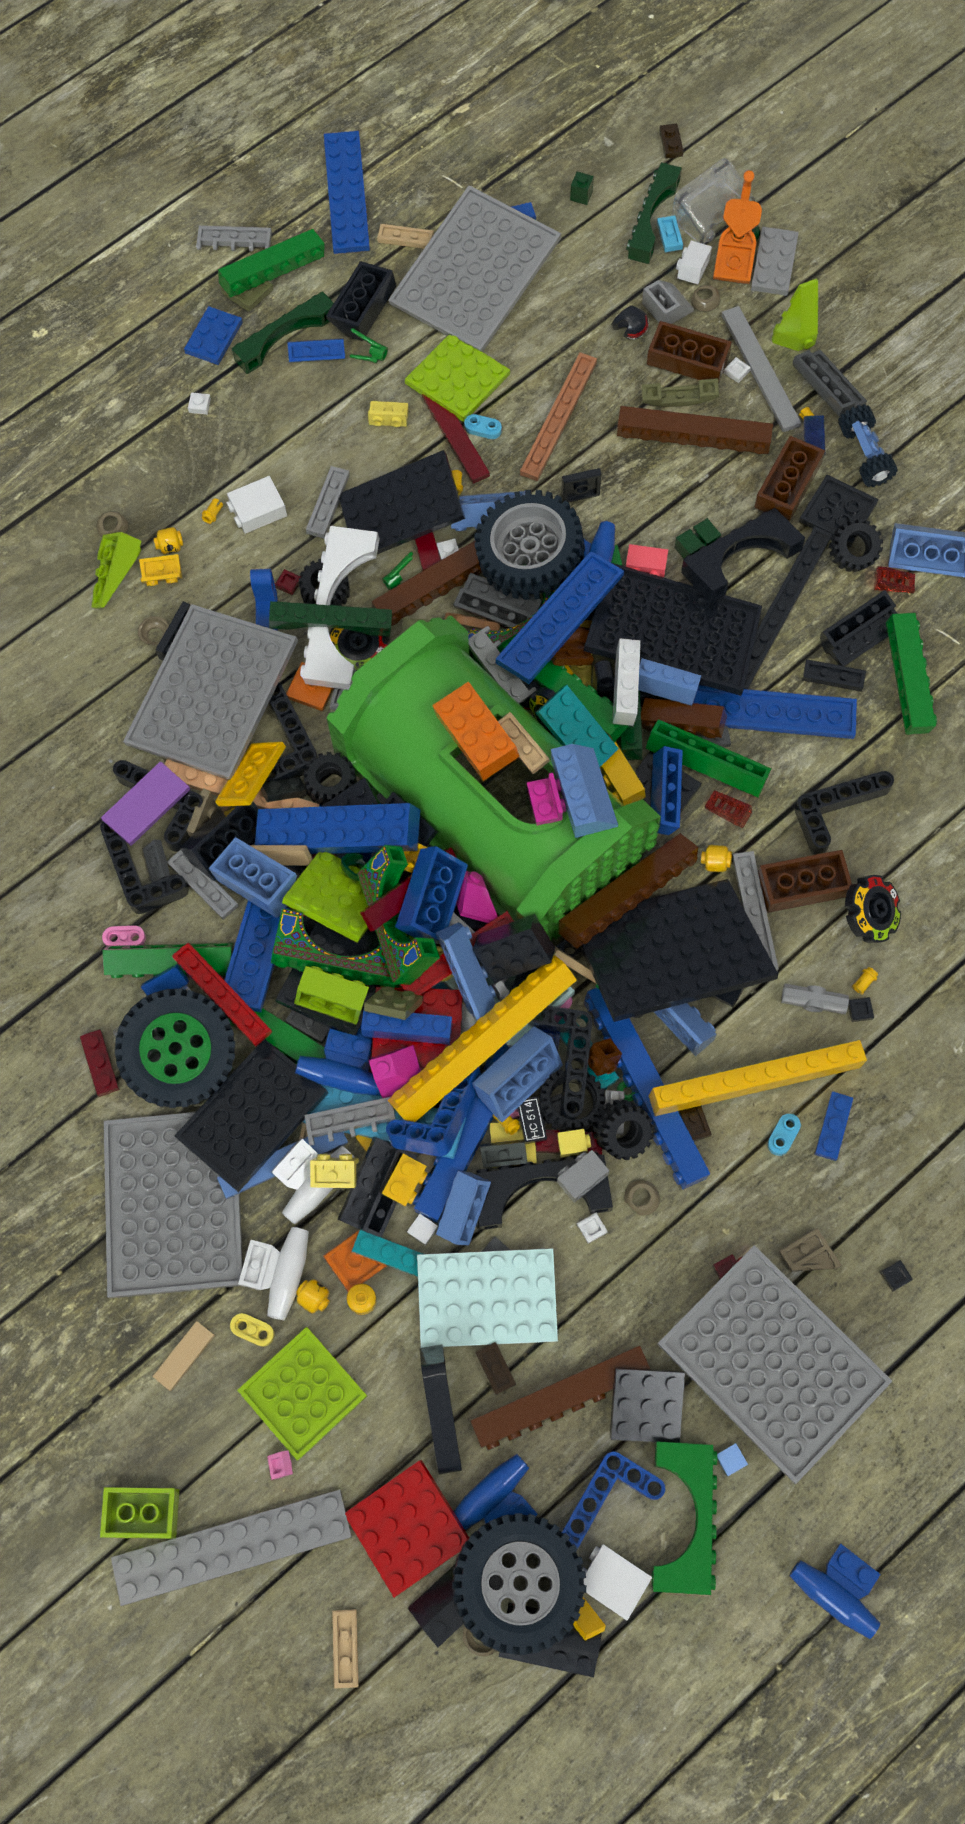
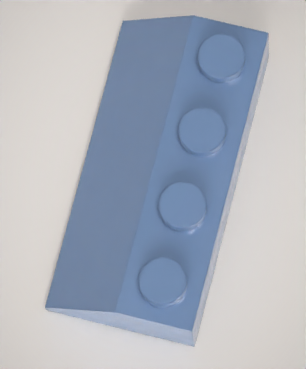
[451,491,525,531]
[888,523,965,577]
[551,744,618,838]
[209,837,297,918]
[436,922,496,1020]
[654,1003,717,1056]
[472,1026,563,1122]

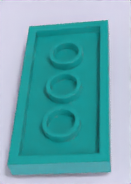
[536,685,619,767]

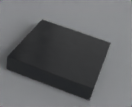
[561,468,602,502]

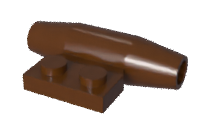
[551,626,594,666]

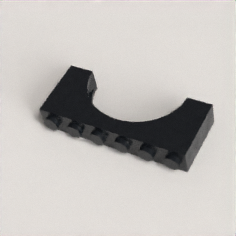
[681,508,805,604]
[475,1152,613,1231]

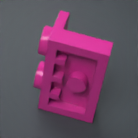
[527,773,566,826]

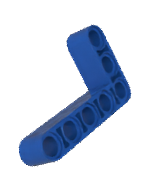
[250,568,278,631]
[386,1067,482,1157]
[562,1452,665,1549]

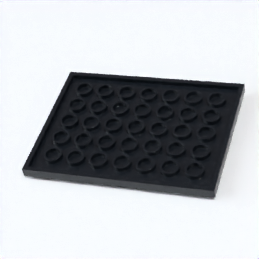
[583,563,762,696]
[580,879,778,1022]

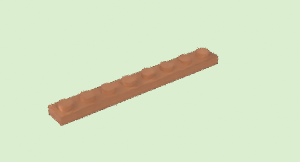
[520,353,597,481]

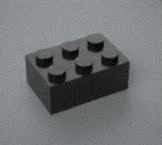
[473,914,555,983]

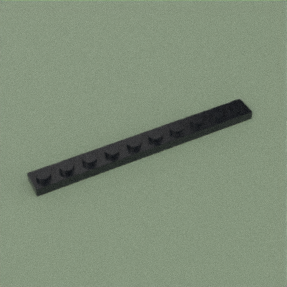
[744,526,832,690]

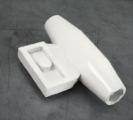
[271,1138,355,1225]
[238,1227,309,1321]

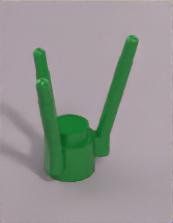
[350,328,388,364]
[382,552,413,590]

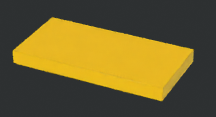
[215,742,286,806]

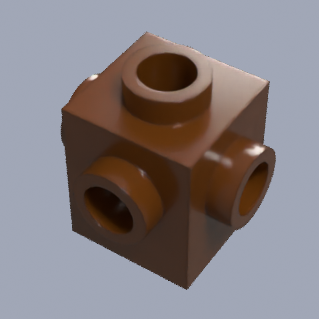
[588,1038,622,1076]

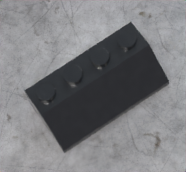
[326,261,396,341]
[179,802,258,881]
[408,1564,502,1648]

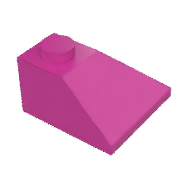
[456,871,498,923]
[369,1045,421,1098]

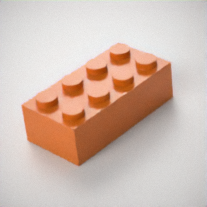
[432,681,519,781]

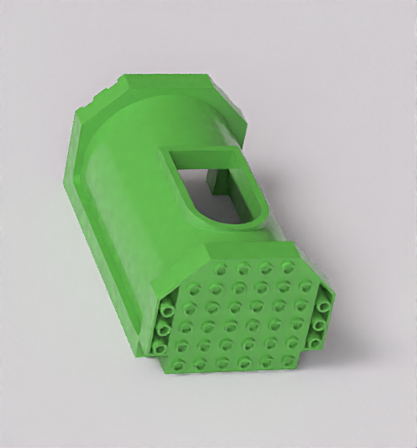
[327,616,661,940]

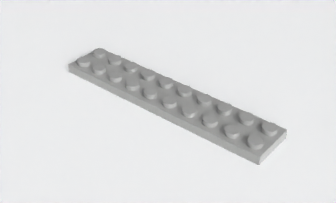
[111,1490,352,1606]

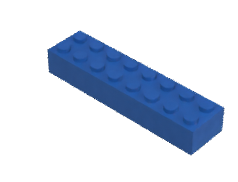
[255,803,420,854]

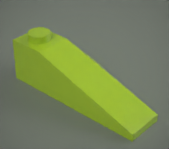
[772,279,818,351]
[91,532,141,609]

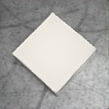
[724,357,751,383]
[577,1213,608,1244]
[407,1214,438,1246]

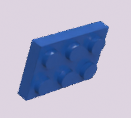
[184,306,243,365]

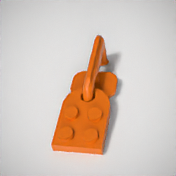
[713,170,762,284]

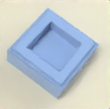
[717,1443,748,1477]

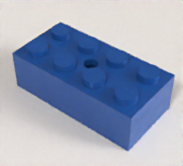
[395,846,468,944]

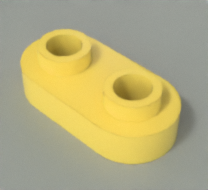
[230,1313,274,1347]

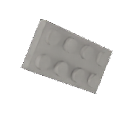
[751,227,799,296]

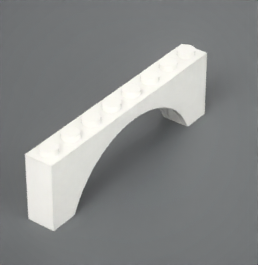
[300,526,379,690]

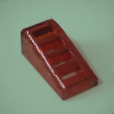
[874,566,915,593]
[704,790,752,828]

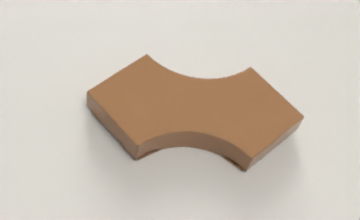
[444,612,500,631]

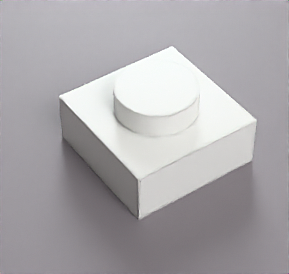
[188,393,211,415]
[436,539,459,560]

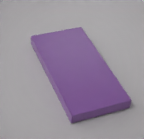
[101,761,190,846]

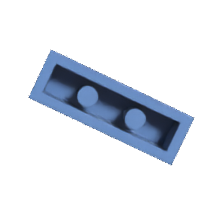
[638,658,701,706]
[436,1171,491,1245]

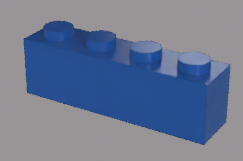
[651,746,683,835]
[361,1010,453,1045]

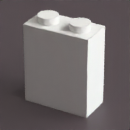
[226,476,287,534]
[582,1544,652,1620]

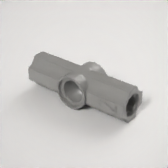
[781,984,849,1014]

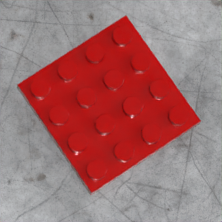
[371,987,463,1073]
[345,1460,470,1598]

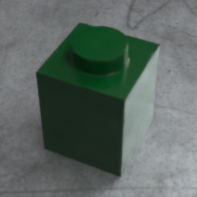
[570,172,594,205]

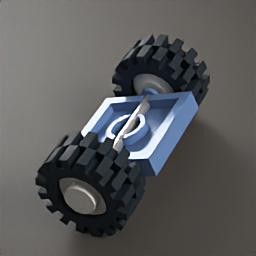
[838,404,898,487]

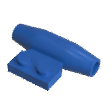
[584,521,615,563]
[295,1029,381,1096]
[454,1454,538,1530]
[789,1544,881,1639]

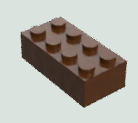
[647,321,732,384]
[754,436,825,522]
[758,850,852,913]

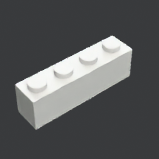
[613,639,640,726]

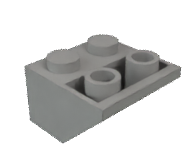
[642,280,694,324]

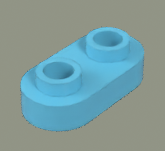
[464,414,502,439]
[767,1114,801,1156]

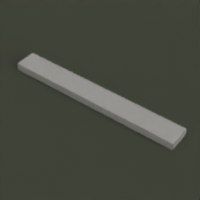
[721,306,801,432]

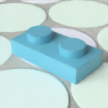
[657,215,683,252]

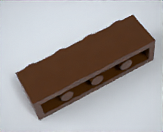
[641,698,727,738]

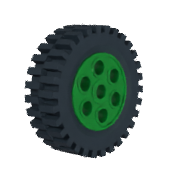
[115,989,235,1108]

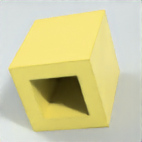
[557,1129,591,1158]

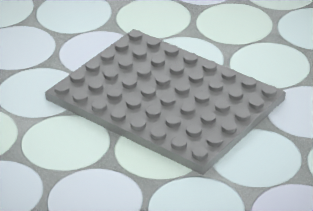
[388,185,562,352]
[123,604,298,780]
[104,1112,243,1298]
[658,1245,892,1484]

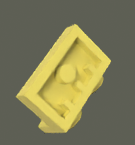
[368,401,409,427]
[310,1154,359,1188]

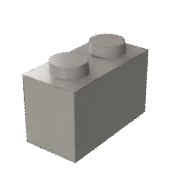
[557,1150,609,1203]

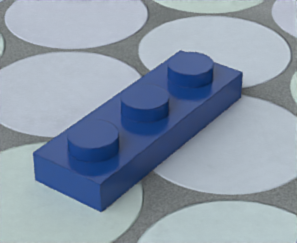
[287,338,345,362]
[814,1091,853,1161]

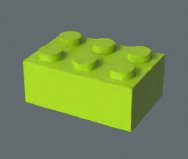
[294,966,369,1025]
[100,1487,180,1539]

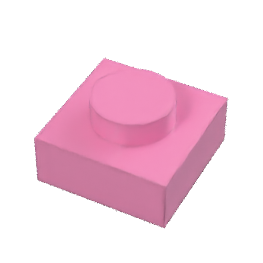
[267,1450,293,1480]

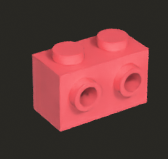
[626,544,668,577]

